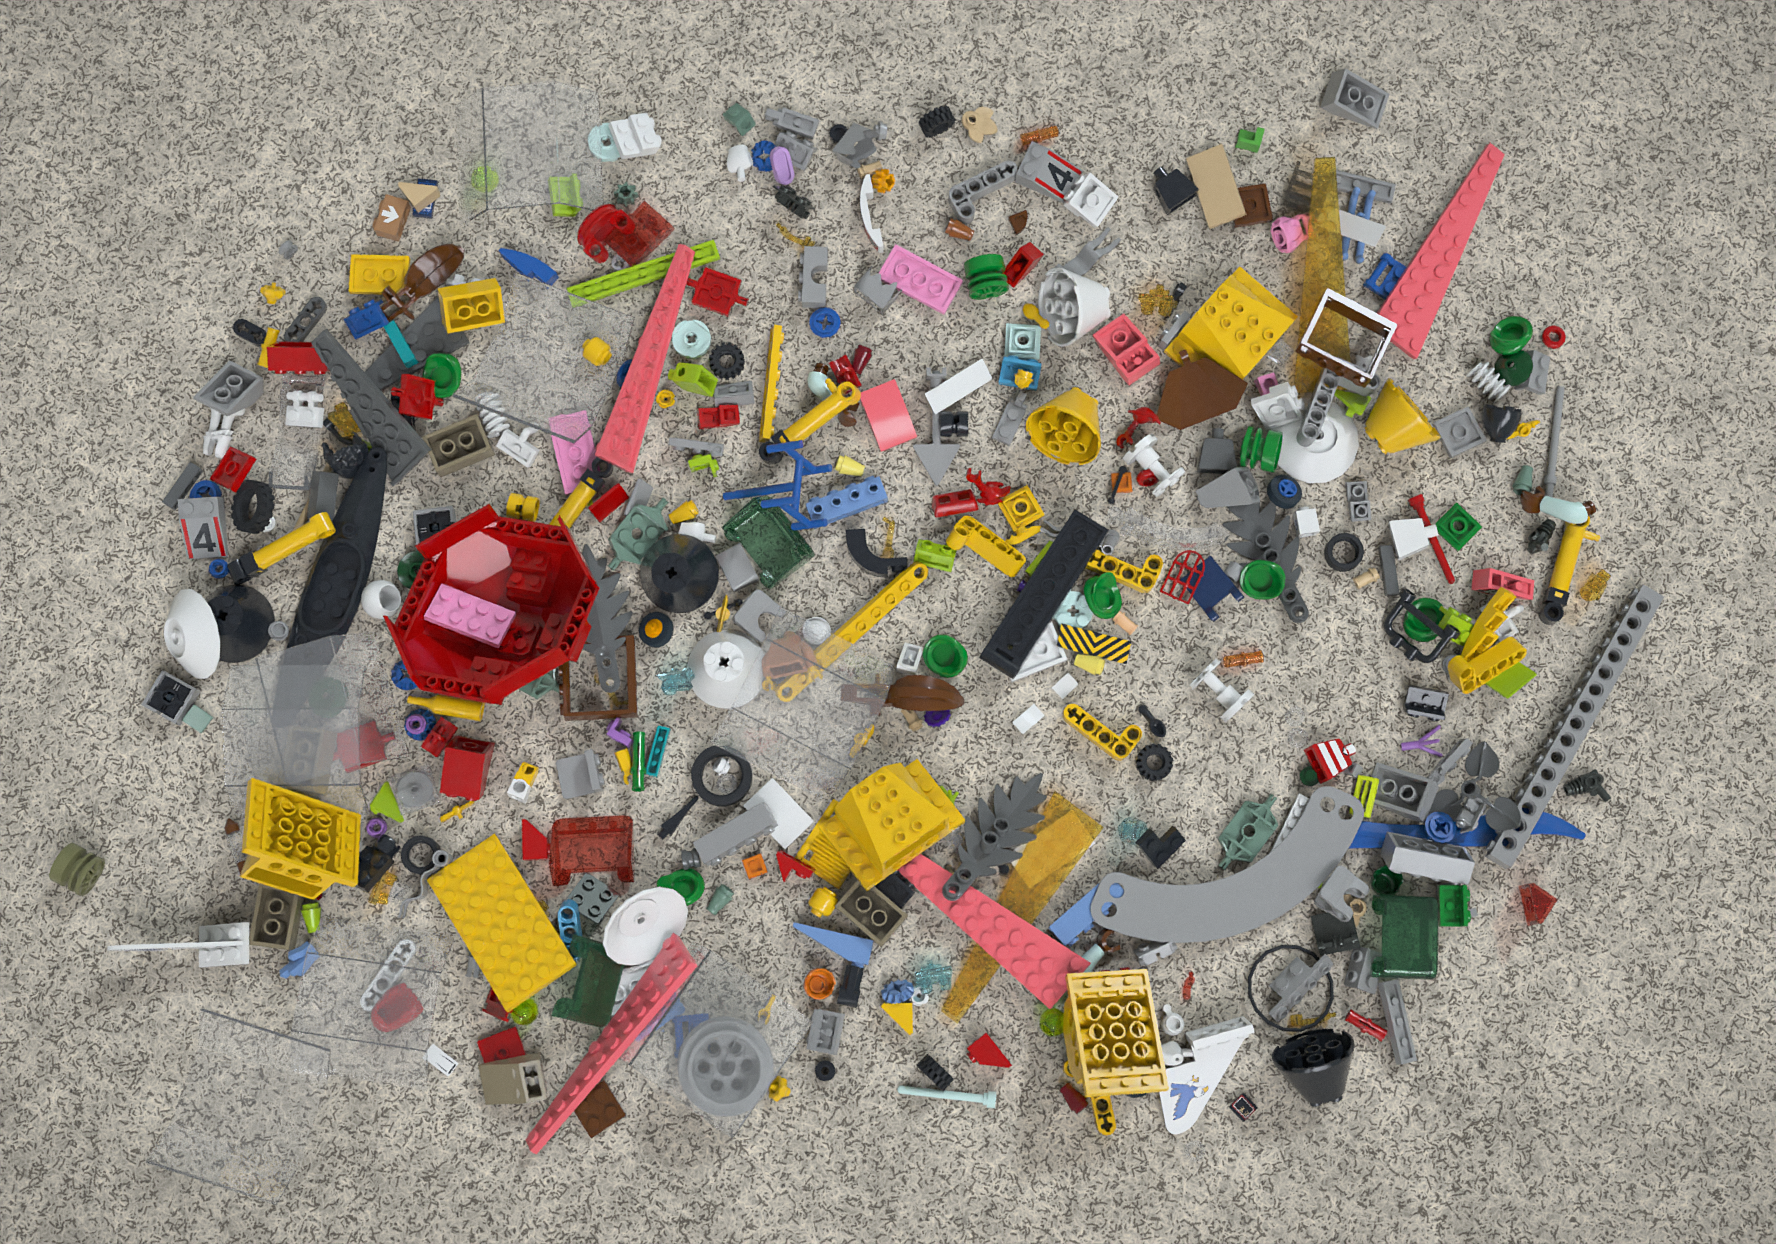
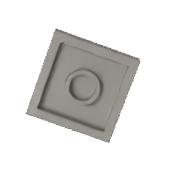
[1432,406,1487,459]

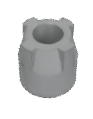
[1224,561,1243,583]

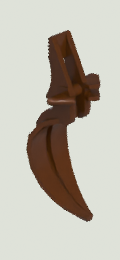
[379,244,465,329]
[840,675,965,717]

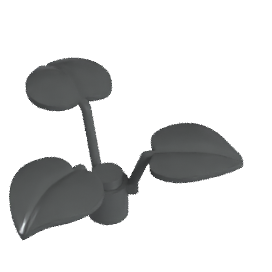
[1428,741,1521,831]

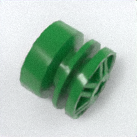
[964,254,1009,300]
[1240,426,1283,473]

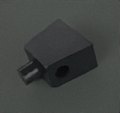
[1153,166,1199,216]

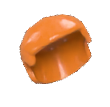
[804,968,836,1000]

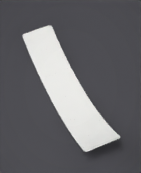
[1012,673,1078,734]

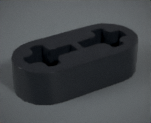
[233,319,267,347]

